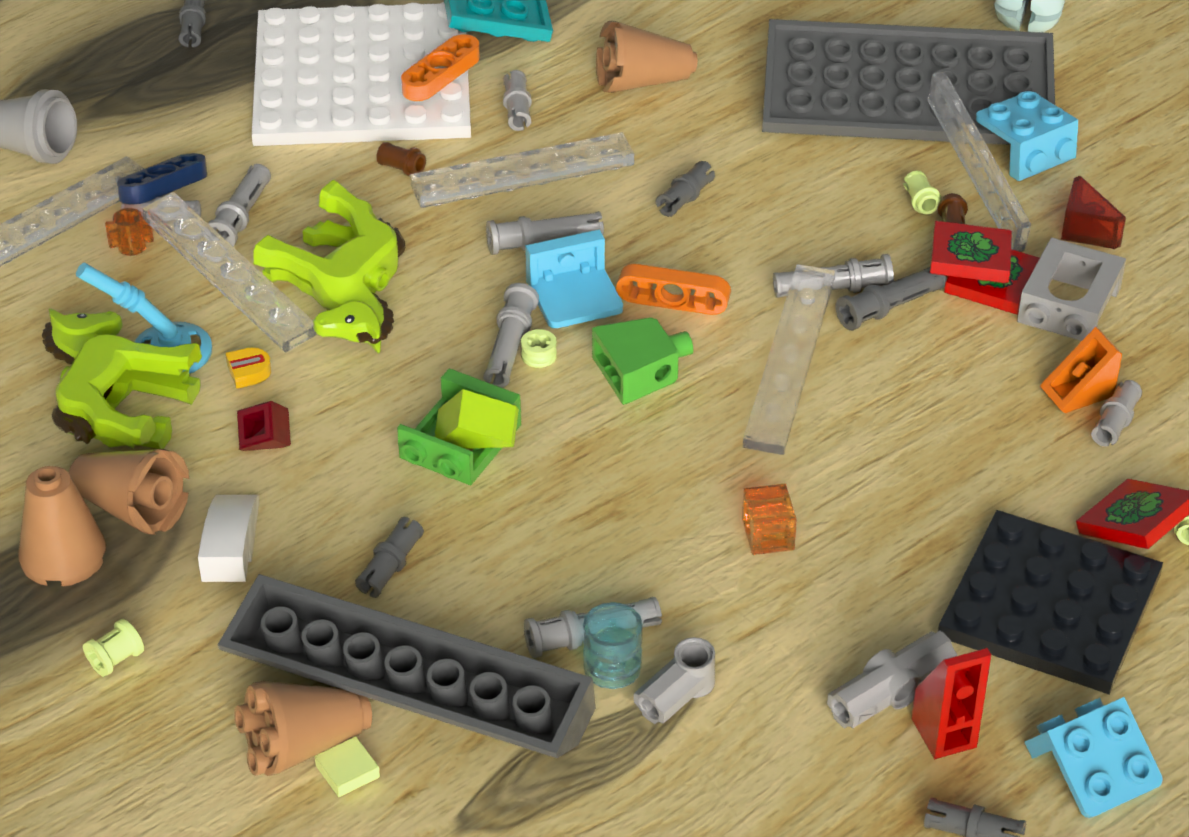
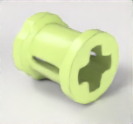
[83,619,144,677]

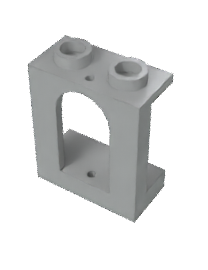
[1017,238,1126,341]

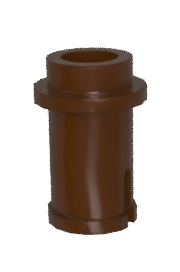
[377,142,426,177]
[938,193,968,224]

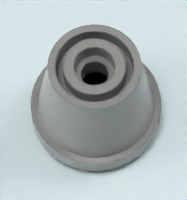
[0,89,77,164]

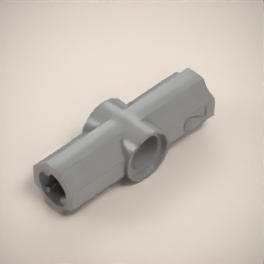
[827,631,957,729]

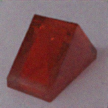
[1061,176,1126,249]

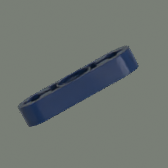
[117,153,207,204]

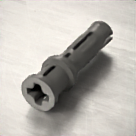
[836,267,947,331]

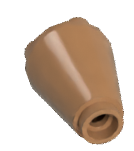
[234,681,372,776]

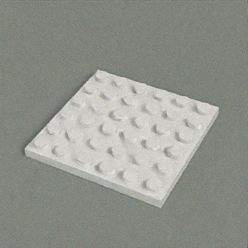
[252,2,471,146]

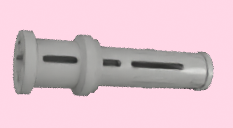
[203,164,271,251]
[486,211,604,255]
[773,254,894,298]
[484,283,539,388]
[524,597,662,658]

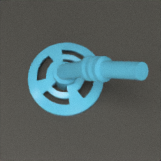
[76,262,212,374]

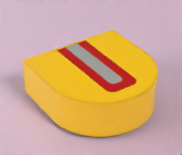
[225,348,271,389]

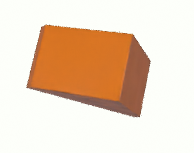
[1040,327,1122,413]

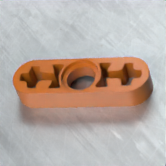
[401,34,480,101]
[616,264,731,315]

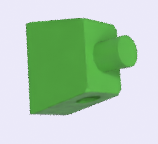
[592,318,693,405]

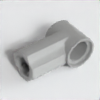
[634,637,715,724]

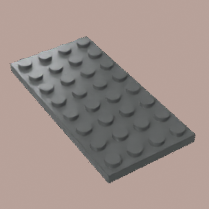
[762,19,1055,145]

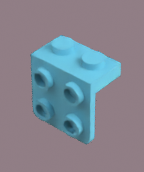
[976,91,1078,181]
[525,229,623,328]
[1025,697,1163,818]

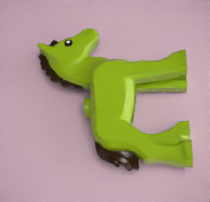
[253,180,406,353]
[41,308,202,449]

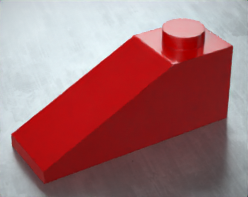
[912,648,991,760]

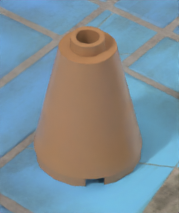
[596,21,698,93]
[69,449,189,535]
[18,466,106,586]

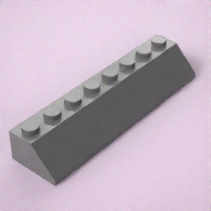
[217,574,596,758]

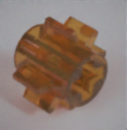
[105,208,154,256]

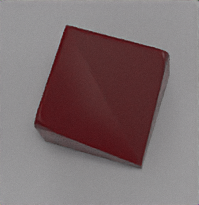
[237,401,291,451]

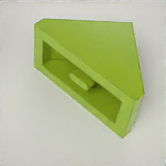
[435,389,519,449]

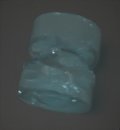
[583,602,643,689]

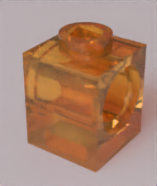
[742,484,797,555]

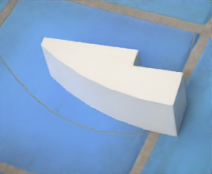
[198,495,259,582]

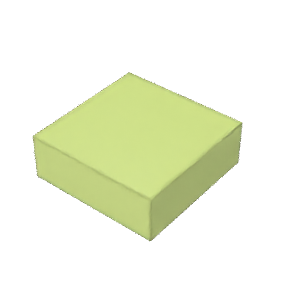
[315,736,380,797]

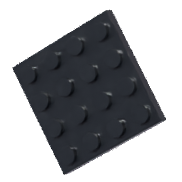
[938,510,1164,695]

